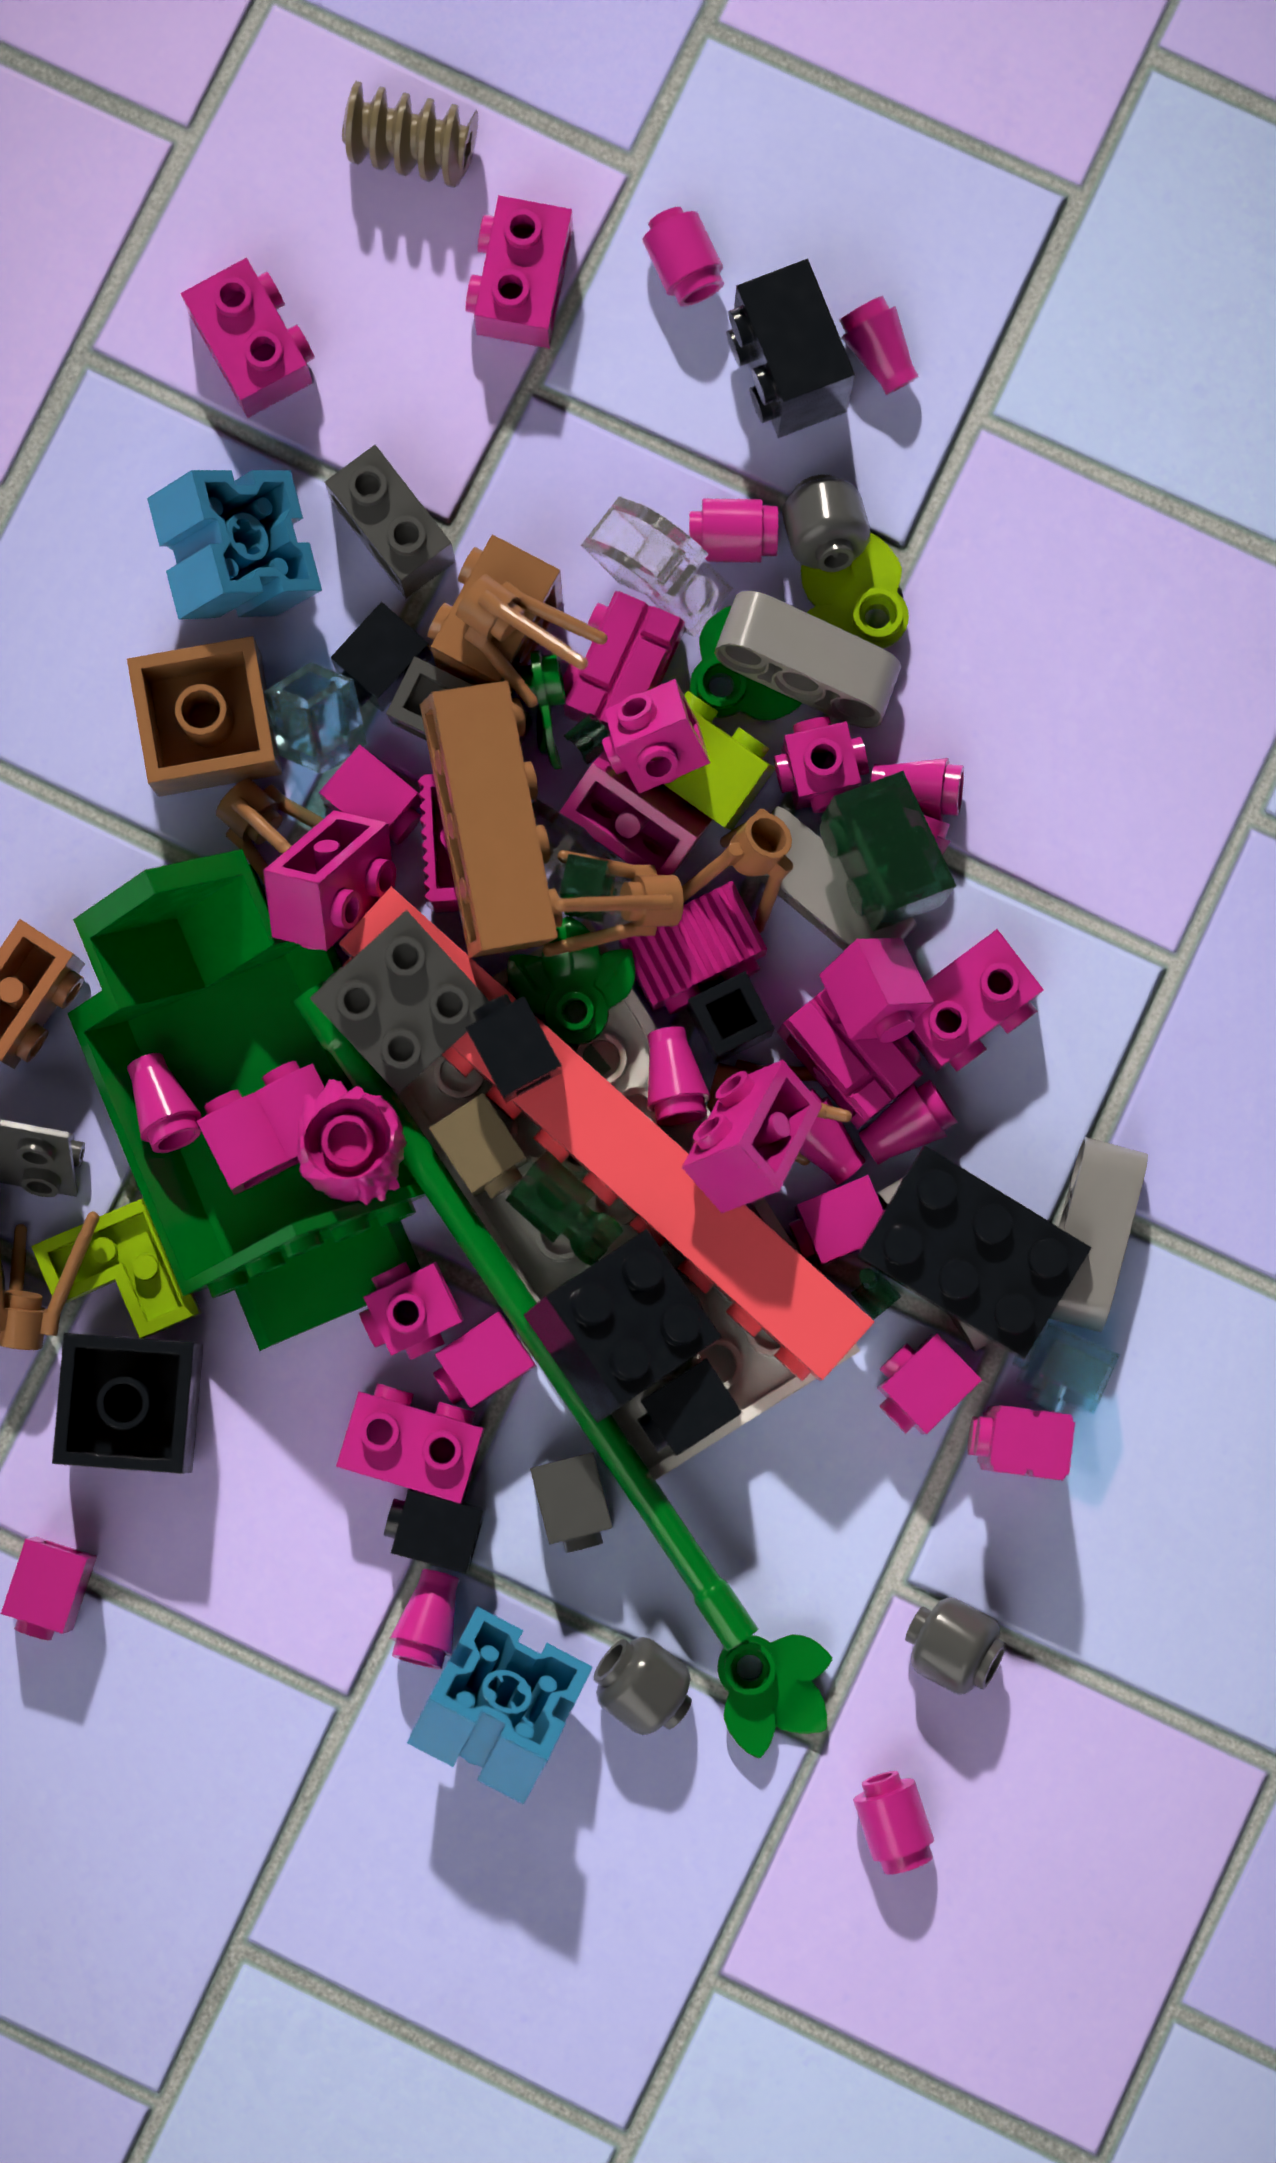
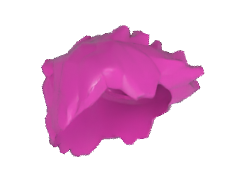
[297,1079,407,1205]

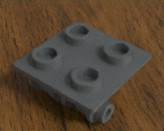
[310,910,489,1094]
[0,1119,85,1197]

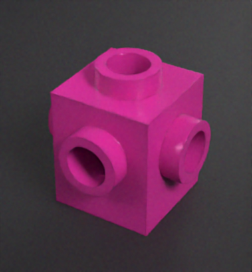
[602,679,710,794]
[774,717,869,813]
[359,1261,464,1360]

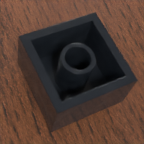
[726,258,855,438]
[523,1229,722,1423]
[52,1333,204,1474]

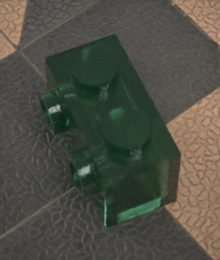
[820,771,957,932]

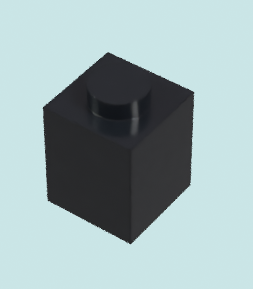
[330,602,432,712]
[687,971,775,1065]
[465,994,563,1103]
[637,1358,742,1456]
[384,1489,486,1574]

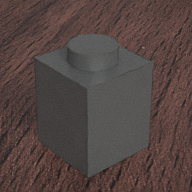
[530,1452,613,1553]

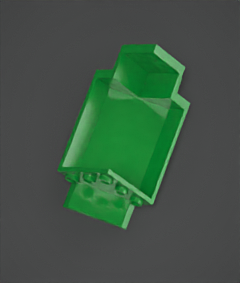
[67,849,426,1351]

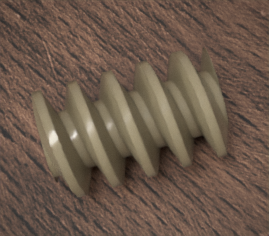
[342,81,478,188]

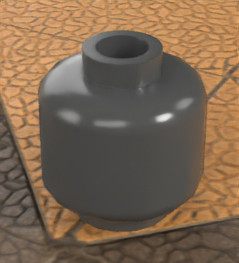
[782,474,870,572]
[905,1597,1007,1695]
[593,1637,692,1735]

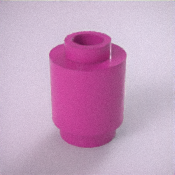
[642,207,724,307]
[689,498,778,563]
[853,1771,934,1875]

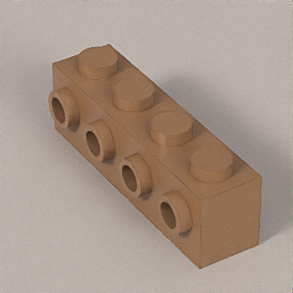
[420,681,563,959]

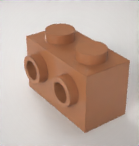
[0,919,85,1069]

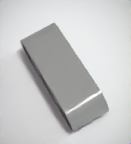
[714,591,902,728]
[755,806,917,951]
[1049,1137,1148,1333]

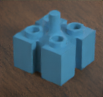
[147,470,322,620]
[407,1606,593,1805]

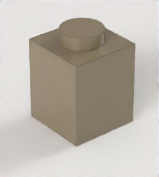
[429,1093,528,1199]

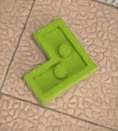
[31,1198,202,1339]

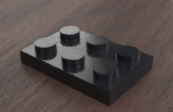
[856,1145,1092,1359]

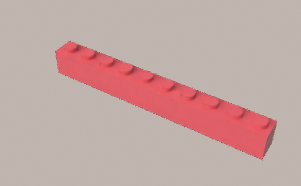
[339,886,875,1382]

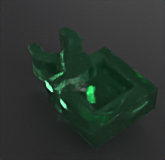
[505,1151,623,1266]

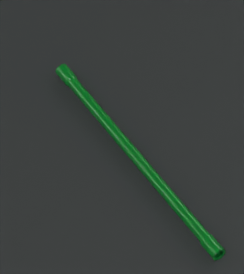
[293,981,759,1651]

